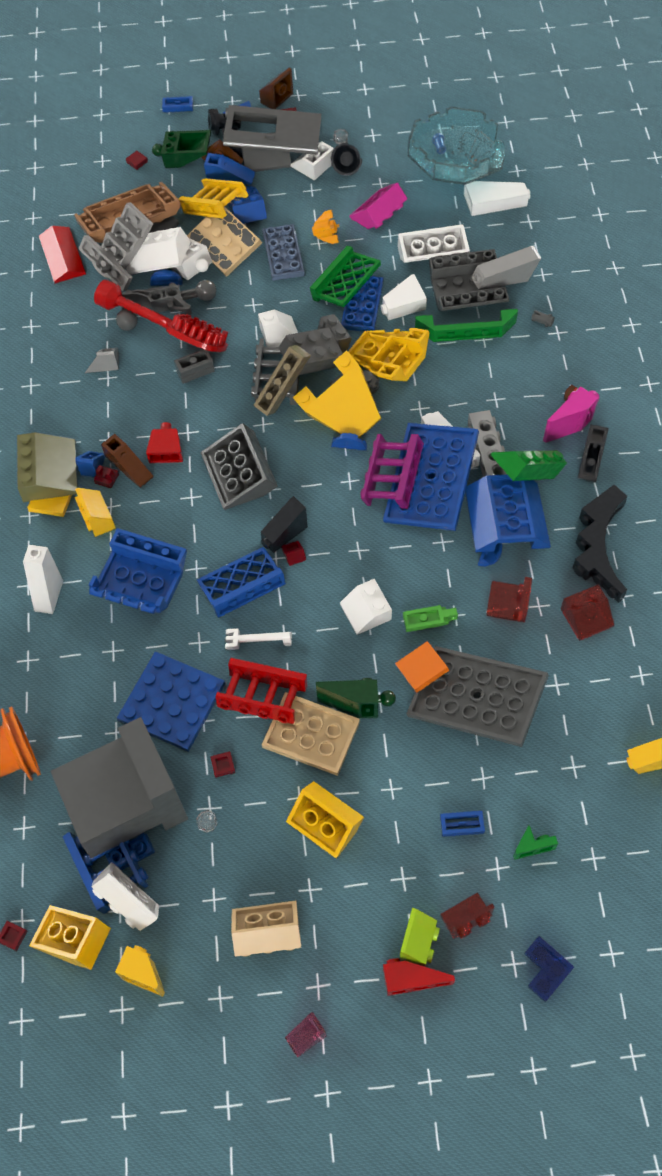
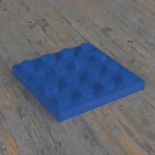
[117,651,225,752]

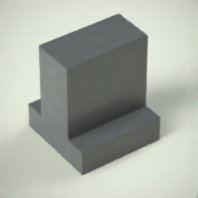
[50,717,188,858]

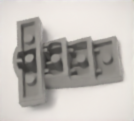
[79,202,153,291]

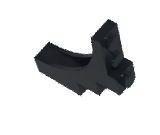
[573,484,628,603]

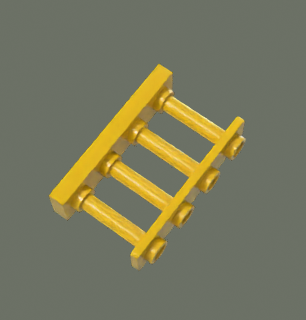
[178,178,249,219]

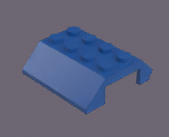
[89,528,187,614]

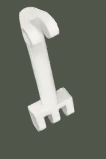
[225,628,292,650]

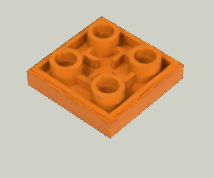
[395,641,449,693]

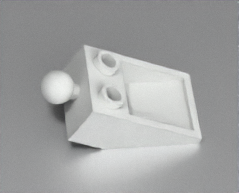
[171,238,213,280]

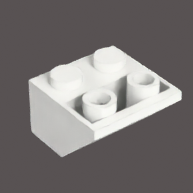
[291,141,334,180]

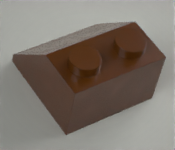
[259,68,293,109]

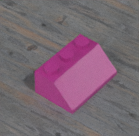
[349,182,407,229]

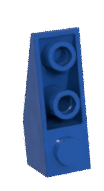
[204,153,255,185]

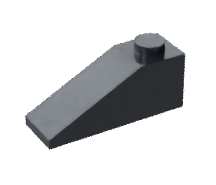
[578,424,609,482]

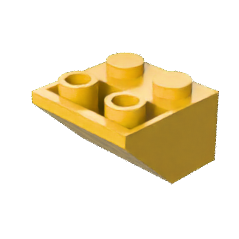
[74,488,116,537]

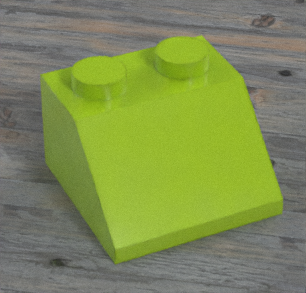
[400,908,440,967]

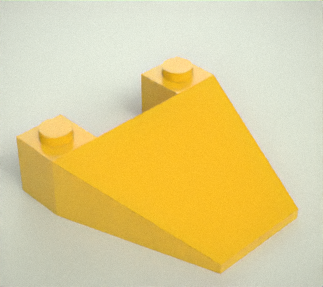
[293,350,381,438]

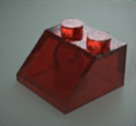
[561,584,614,641]

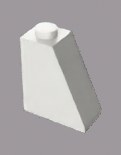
[381,274,427,321]

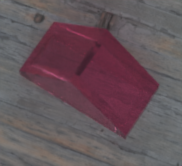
[285,1012,327,1057]

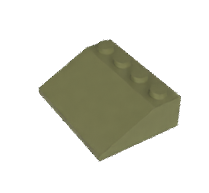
[17,432,78,503]

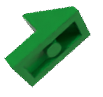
[513,825,558,860]

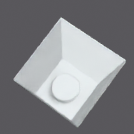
[258,310,298,347]

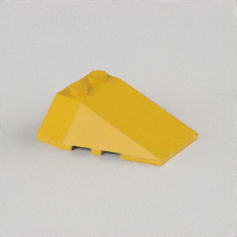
[348,328,430,381]

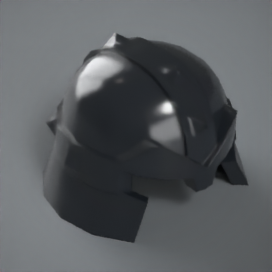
[331,142,362,176]

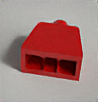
[146,422,183,463]

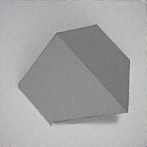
[85,347,119,373]

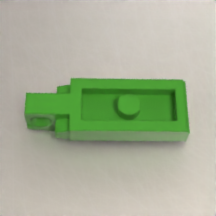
[402,605,458,632]

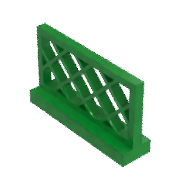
[310,245,381,307]

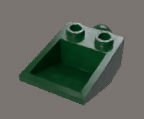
[152,130,211,168]
[316,678,396,718]

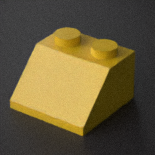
[115,945,165,997]

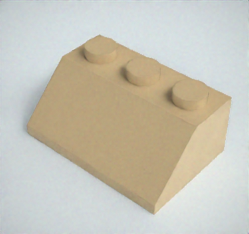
[231,901,301,956]

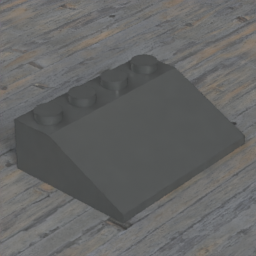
[200,423,278,510]

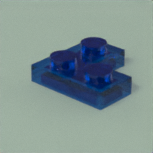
[524,936,574,1002]

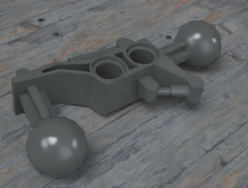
[116,280,216,331]

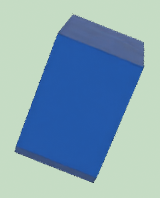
[75,451,105,477]

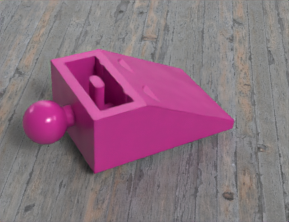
[543,387,599,443]

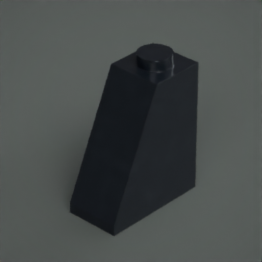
[261,496,308,553]

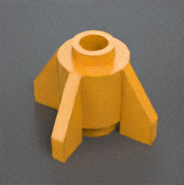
[312,210,340,244]

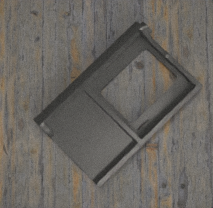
[223,105,322,155]

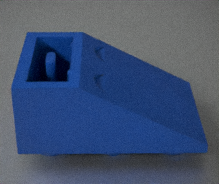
[225,186,267,224]

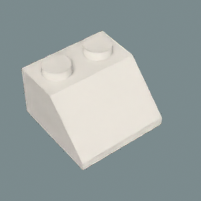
[340,579,392,635]

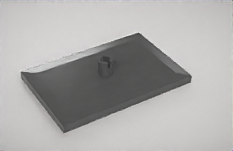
[406,646,549,747]

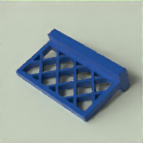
[197,547,286,618]

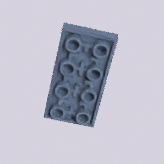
[262,224,305,281]

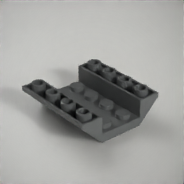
[429,249,509,311]

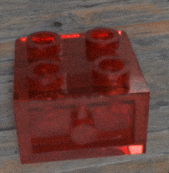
[486,577,532,623]
[440,892,495,939]

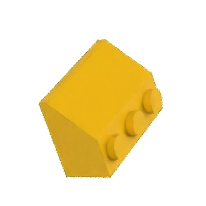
[286,781,364,858]

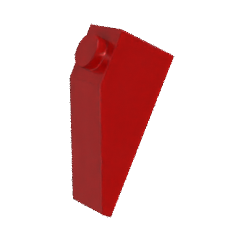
[383,958,455,996]

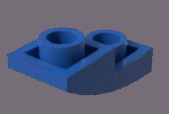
[105,833,155,870]

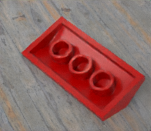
[39,226,86,283]

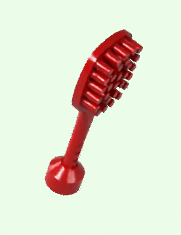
[94,279,228,352]

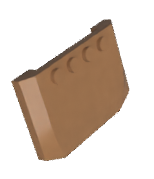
[74,182,181,243]

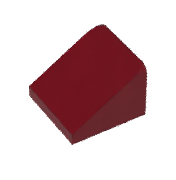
[281,541,306,566]

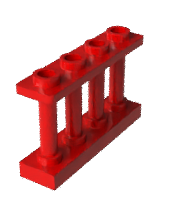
[215,658,307,724]

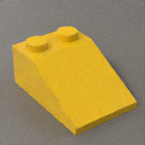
[29,905,111,970]

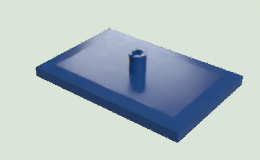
[383,423,479,531]

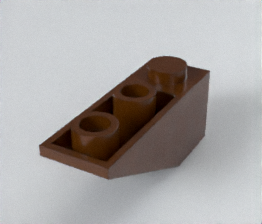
[101,434,154,488]

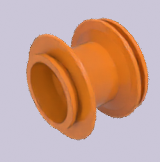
[0,706,41,781]

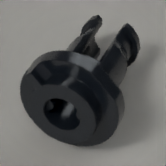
[208,109,241,135]

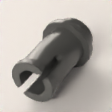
[531,310,555,327]

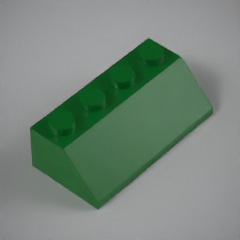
[491,450,567,481]

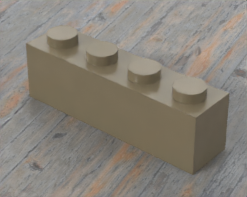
[253,345,311,416]

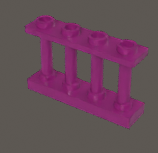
[360,434,424,509]

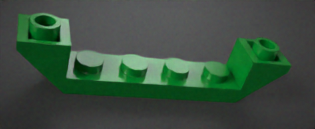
[415,309,518,342]

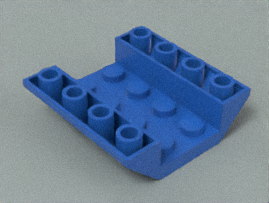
[465,475,551,552]

